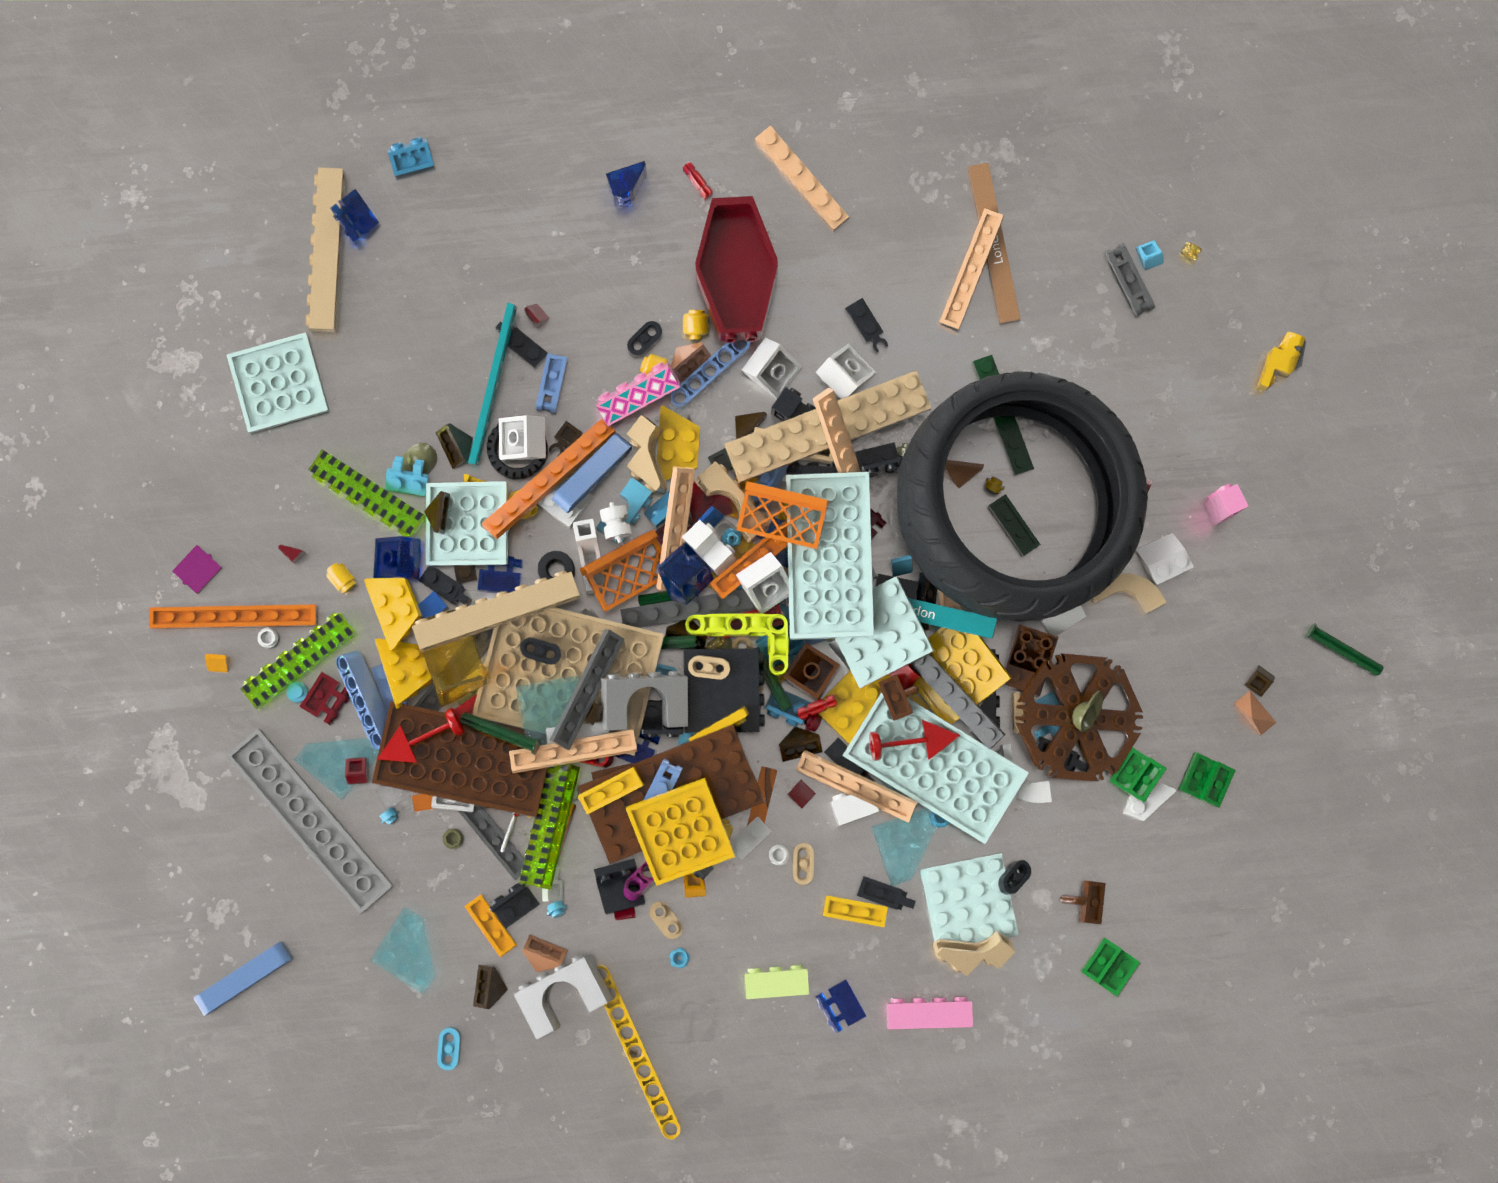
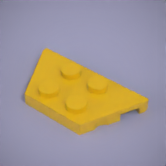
[657,406,700,481]
[364,578,422,652]
[375,638,432,709]

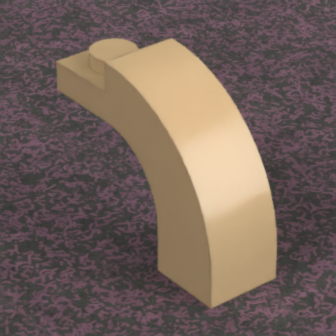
[1091,573,1167,614]

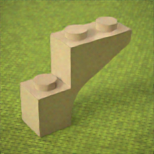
[627,415,667,493]
[933,930,1016,976]

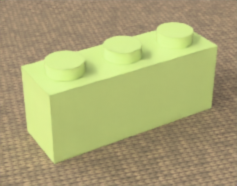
[744,965,809,999]

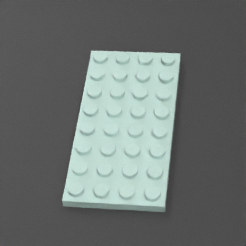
[786,472,874,640]
[843,693,1029,844]

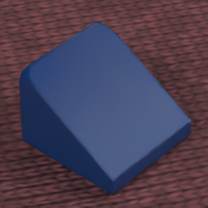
[699,506,724,528]

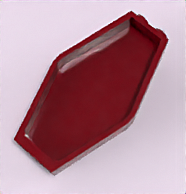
[695,196,778,343]

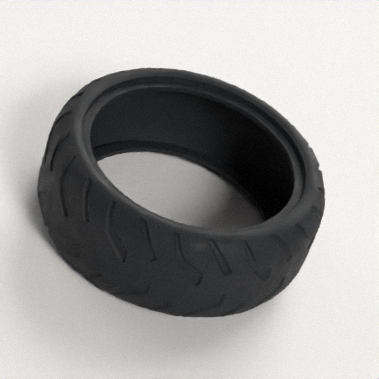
[897,371,1148,622]

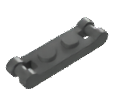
[1104,243,1155,317]

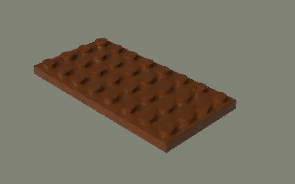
[372,701,552,818]
[578,724,765,864]

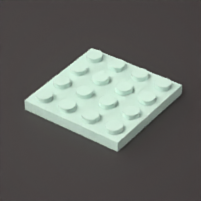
[227,332,329,434]
[426,481,508,566]
[835,576,934,688]
[920,853,1019,943]

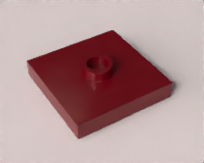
[690,481,733,524]

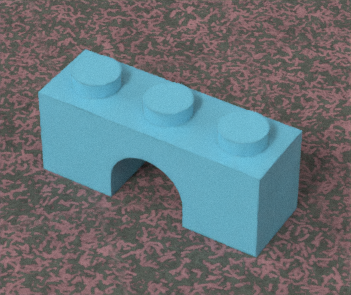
[596,478,653,544]

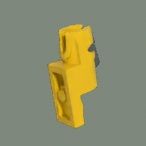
[1257,332,1306,391]

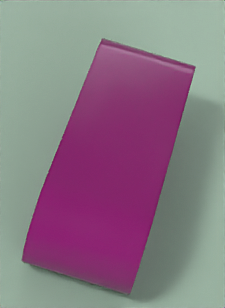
[623,861,655,901]

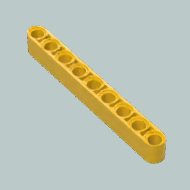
[597,965,681,1139]

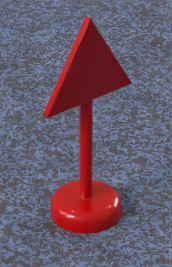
[377,708,465,763]
[869,719,960,761]

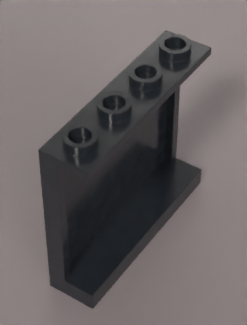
[683,647,765,733]

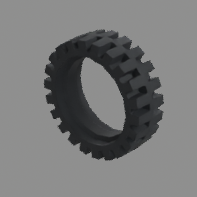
[486,423,548,479]

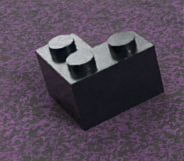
[771,387,816,422]

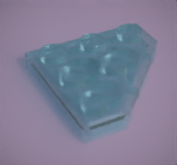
[516,675,579,746]
[293,738,379,800]
[872,808,938,886]
[370,907,435,994]

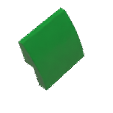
[1109,747,1167,803]
[1178,752,1236,808]
[1082,938,1141,997]

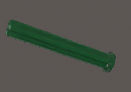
[1306,623,1384,676]
[460,712,541,755]

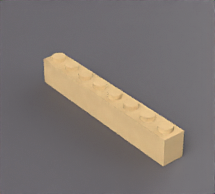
[306,167,345,333]
[412,571,580,653]

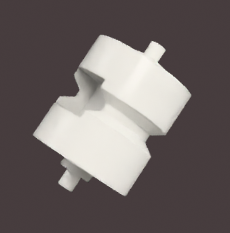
[600,502,632,543]

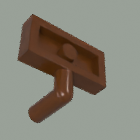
[878,674,919,721]
[1060,880,1106,925]

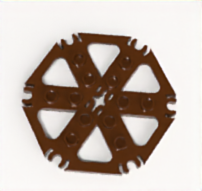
[1015,653,1143,782]

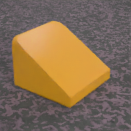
[205,654,229,672]
[684,873,706,898]

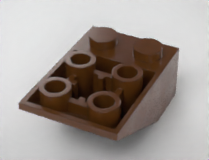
[1003,624,1059,698]

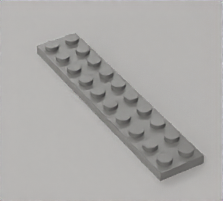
[226,729,393,914]

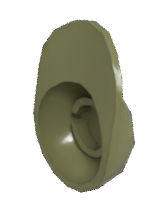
[402,442,437,474]
[1072,690,1103,732]

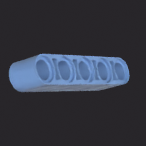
[671,340,750,409]
[552,433,633,513]
[336,650,388,749]
[194,942,292,1016]

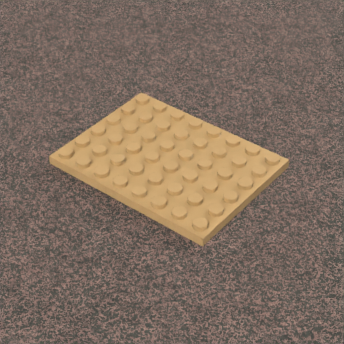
[472,607,664,756]

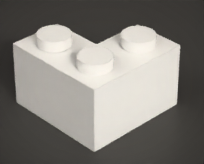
[682,520,737,576]

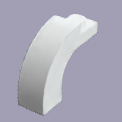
[573,519,605,594]
[998,744,1052,804]

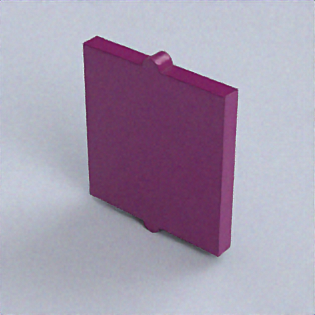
[172,545,222,594]

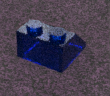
[606,161,647,207]
[373,536,421,581]
[656,543,714,605]

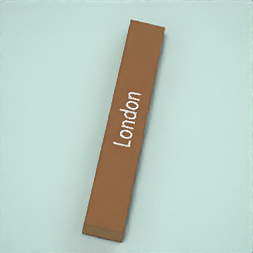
[968,163,1020,324]

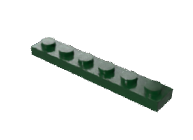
[972,355,1034,476]

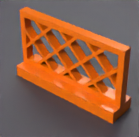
[737,481,830,549]
[579,529,662,612]

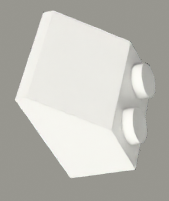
[742,337,802,398]
[816,343,877,399]
[499,415,546,460]
[537,477,594,530]
[1136,533,1194,586]
[736,552,789,614]
[830,793,879,826]

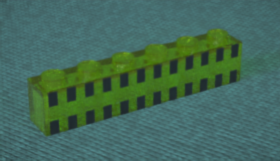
[308,449,426,538]
[240,612,358,710]
[519,764,580,890]

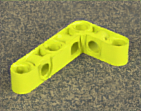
[685,613,789,676]

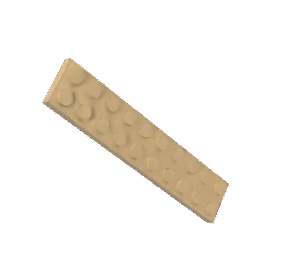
[724,370,932,483]

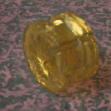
[1181,242,1202,260]

